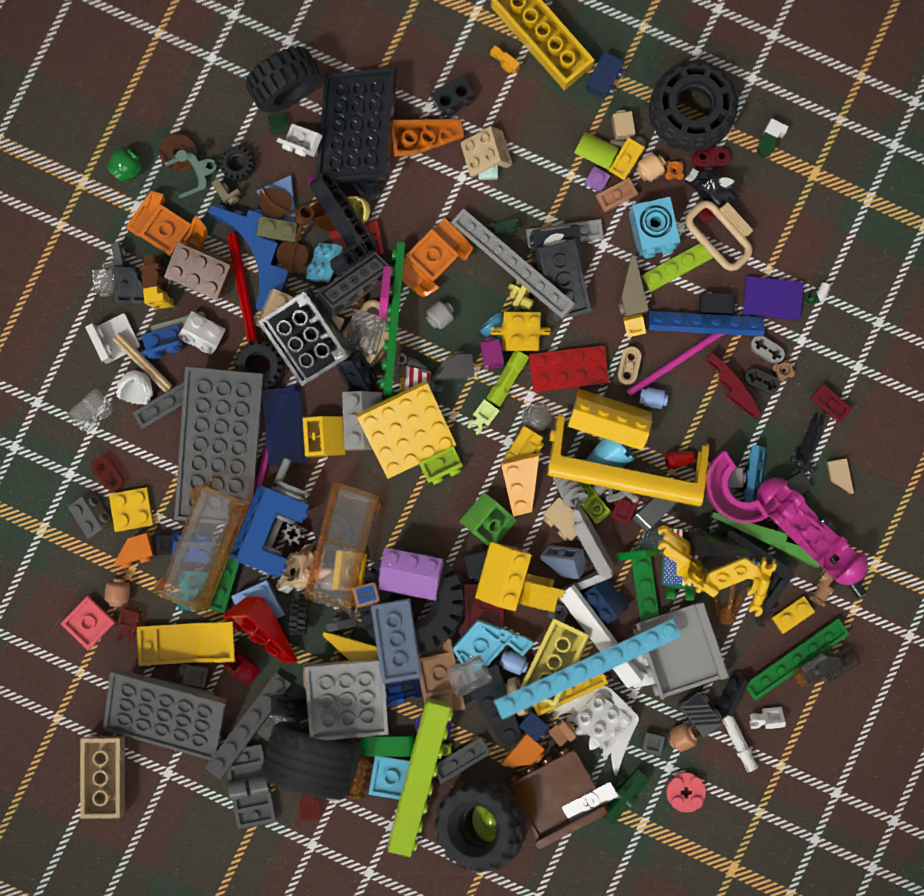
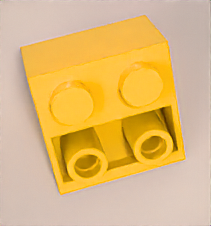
[303,416,346,458]

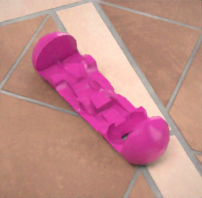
[756,477,868,585]

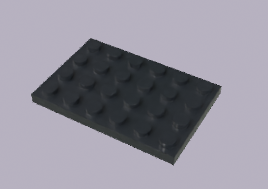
[316,68,397,183]

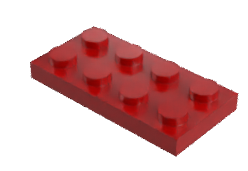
[528,345,609,393]

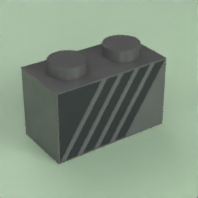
[678,691,722,738]

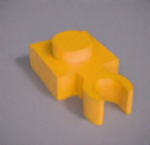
[490,46,520,75]

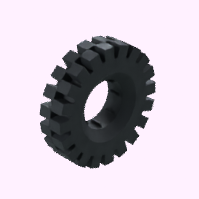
[358,548,465,655]

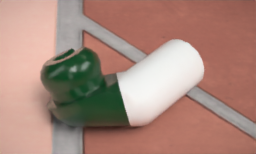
[805,282,831,305]

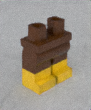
[139,254,174,310]

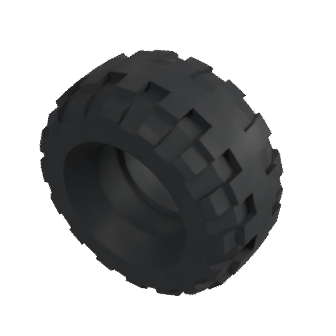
[649,61,739,152]
[435,778,527,873]

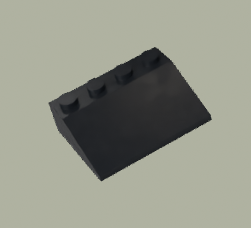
[258,287,354,386]

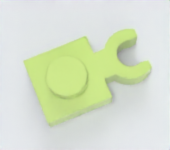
[468,399,500,435]

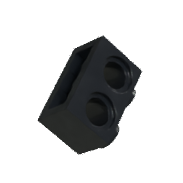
[430,75,474,118]

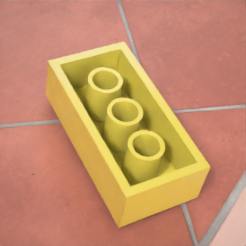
[520,619,589,708]

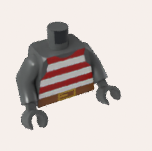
[394,353,443,393]

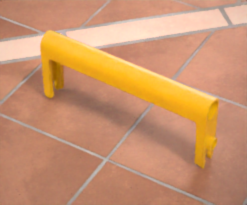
[548,413,710,507]

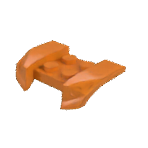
[125,191,208,257]
[402,218,473,297]

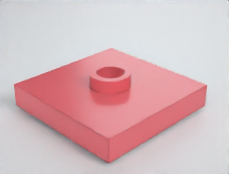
[61,596,116,650]

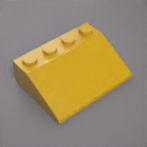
[568,389,652,450]

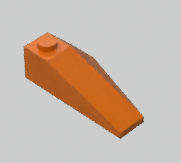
[391,119,464,156]

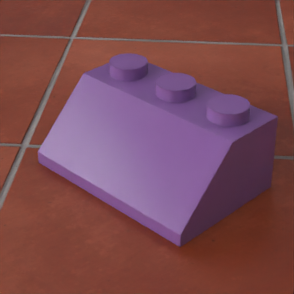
[378,548,444,601]

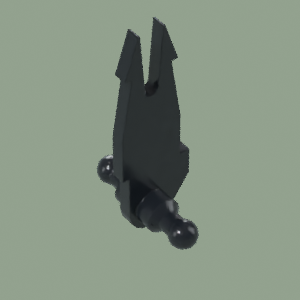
[790,413,823,473]

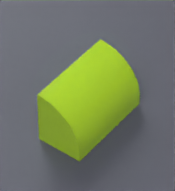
[574,132,619,169]

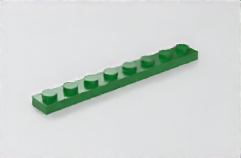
[380,242,405,395]

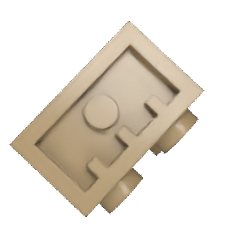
[461,126,513,177]

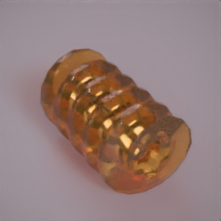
[348,757,373,799]

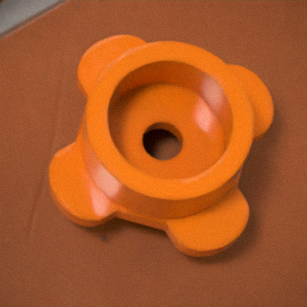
[665,161,684,180]

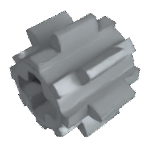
[281,522,306,546]

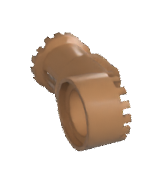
[809,569,834,607]

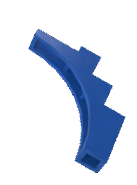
[208,204,290,312]

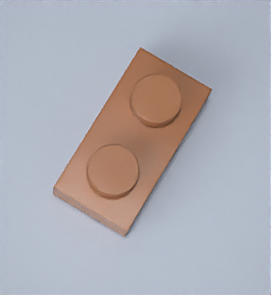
[595,178,638,213]

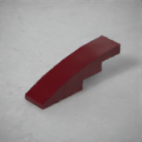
[705,352,761,420]

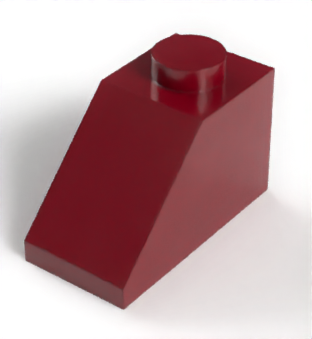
[221,646,261,685]

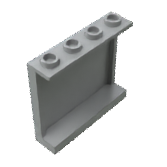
[633,602,728,700]

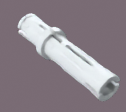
[721,715,758,772]

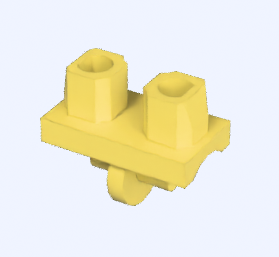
[508,281,534,311]

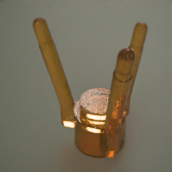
[714,583,743,625]

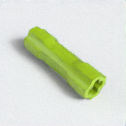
[486,351,529,407]

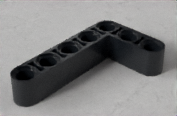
[310,172,377,274]

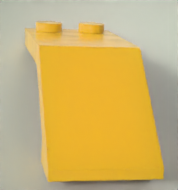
[137,622,235,666]

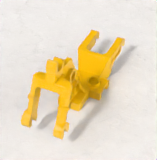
[658,526,777,617]

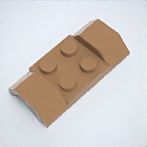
[418,639,465,711]

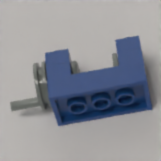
[229,458,310,577]

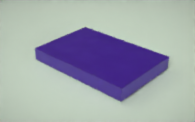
[742,276,804,321]

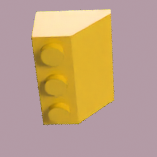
[475,541,531,611]

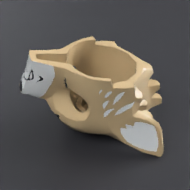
[276,543,332,594]

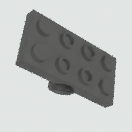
[227,744,277,829]

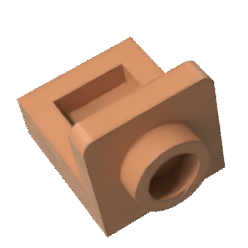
[549,719,576,746]

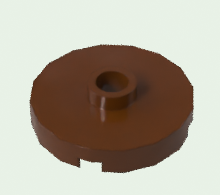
[159,134,197,172]

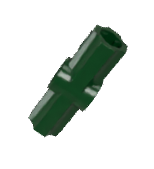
[603,768,650,825]

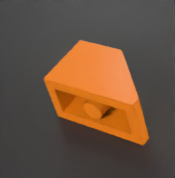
[501,733,545,767]

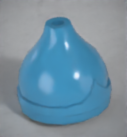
[479,312,504,342]

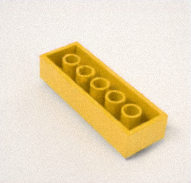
[491,0,595,91]

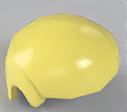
[347,196,370,224]

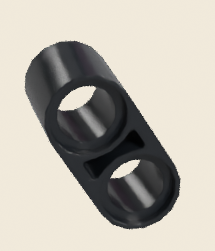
[698,293,735,315]

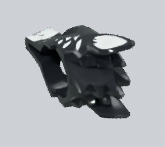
[685,169,740,205]

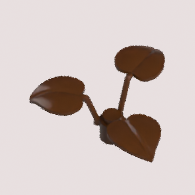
[259,187,336,273]

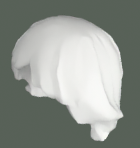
[116,370,153,405]

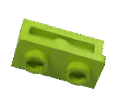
[419,446,463,485]

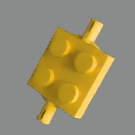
[491,311,551,351]

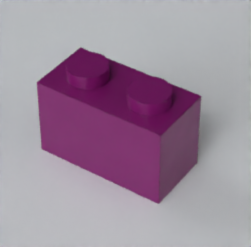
[480,337,504,370]

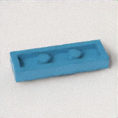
[744,445,766,502]

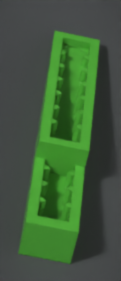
[710,512,820,568]

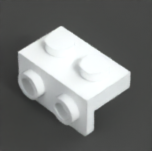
[277,124,322,157]
[178,311,226,355]

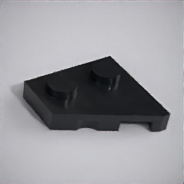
[113,265,145,304]

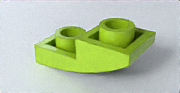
[581,483,611,525]

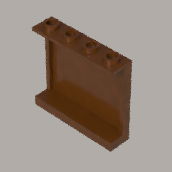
[506,747,609,849]

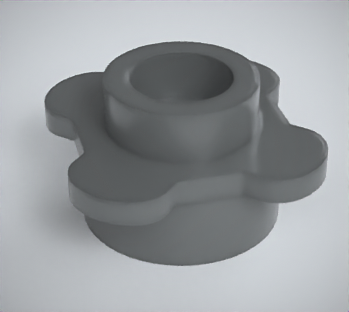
[548,601,570,623]

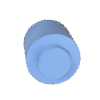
[639,387,668,409]
[499,651,529,675]

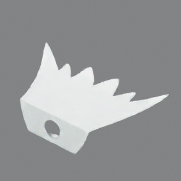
[553,686,639,776]

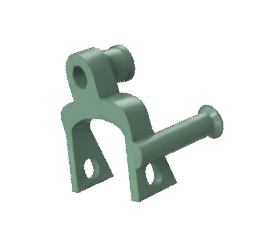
[165,150,216,198]

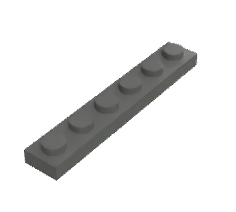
[205,673,292,780]

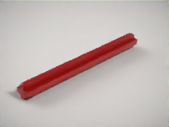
[227,233,258,343]

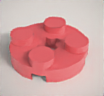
[666,772,706,812]

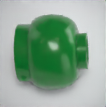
[106,148,141,183]

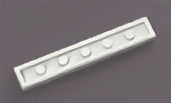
[559,584,644,688]

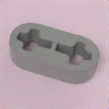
[750,336,785,364]

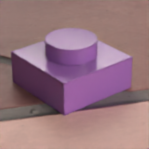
[584,166,610,193]

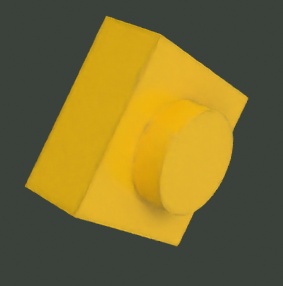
[623,313,646,337]

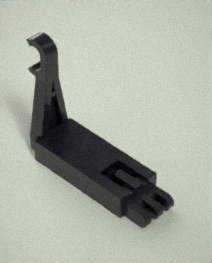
[725,531,794,627]

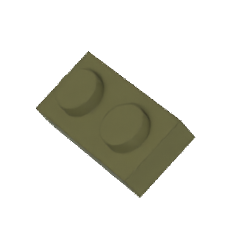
[256,216,297,243]

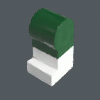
[756,119,788,158]

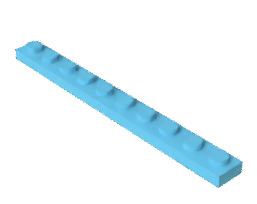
[494,619,681,719]

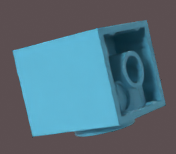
[629,197,680,259]

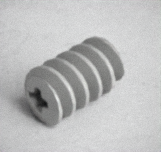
[553,477,588,507]

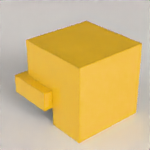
[518,573,565,612]

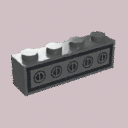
[317,252,390,318]

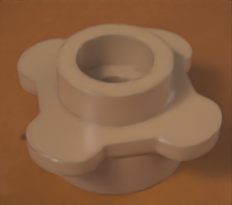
[773,360,795,382]

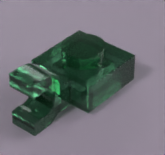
[487,219,523,238]

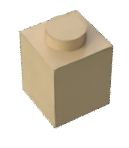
[611,110,635,140]

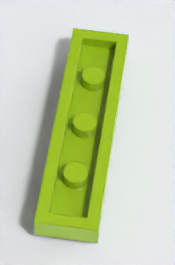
[641,243,714,293]

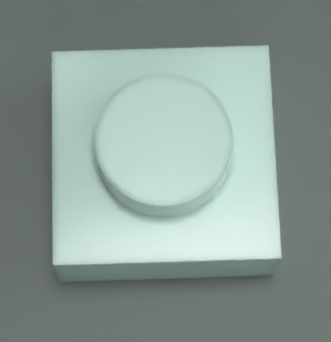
[479,165,498,180]

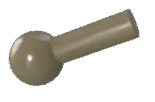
[610,136,646,147]

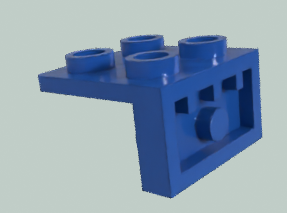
[141,324,185,359]

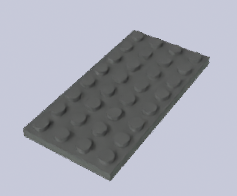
[174,366,264,526]

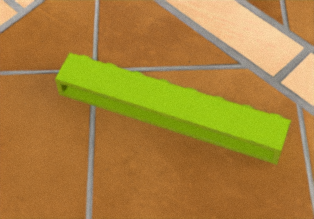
[387,698,453,857]

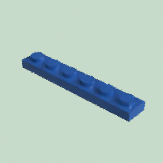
[648,311,765,336]

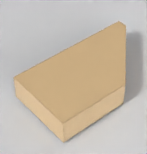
[826,458,854,494]

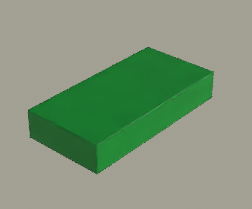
[616,548,659,561]

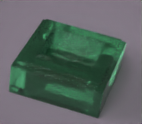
[268,113,290,136]

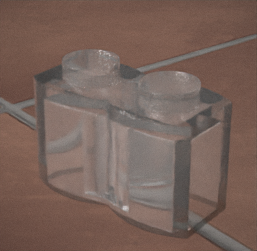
[67,389,114,432]
[446,655,493,697]

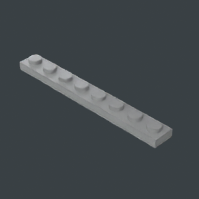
[451,208,576,319]

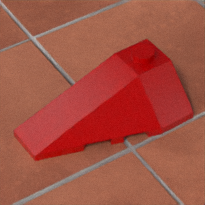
[223,596,298,663]

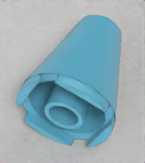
[585,438,635,468]

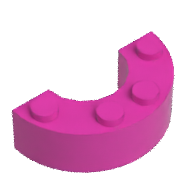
[705,451,769,523]

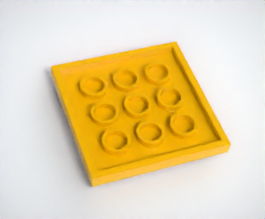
[356,381,457,479]

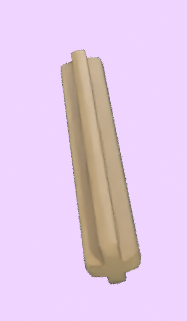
[113,333,173,392]

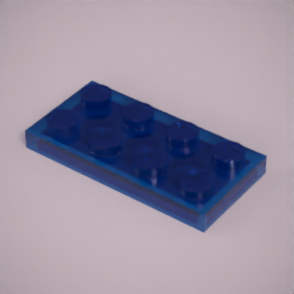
[262,387,308,467]

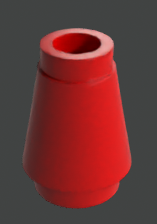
[664,451,695,470]

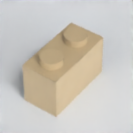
[542,497,577,541]

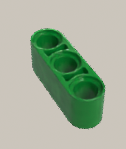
[360,735,416,757]

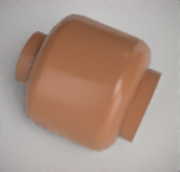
[104,578,131,607]
[669,723,699,752]

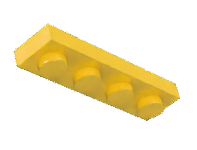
[533,673,608,716]

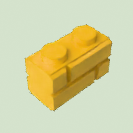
[504,426,544,461]

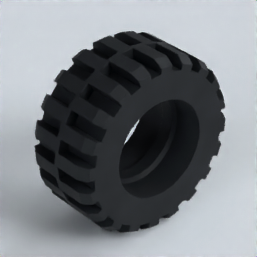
[245,46,321,113]

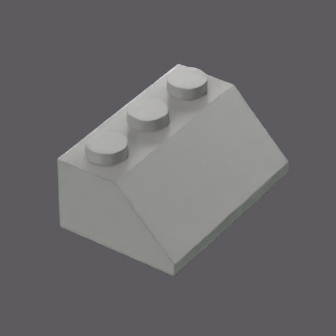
[342,391,382,451]

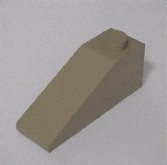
[618,255,649,317]

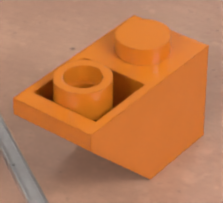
[114,533,156,569]

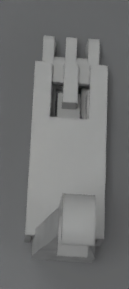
[558,504,614,604]

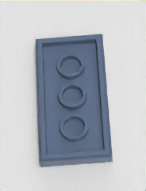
[371,599,422,684]

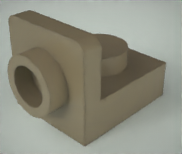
[212,179,242,206]

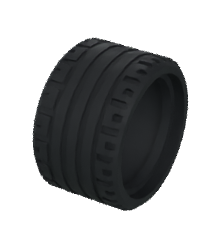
[260,721,362,801]

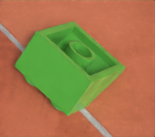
[459,492,517,546]

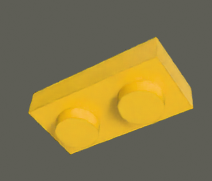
[608,138,645,180]
[771,596,815,634]

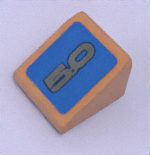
[352,583,379,608]

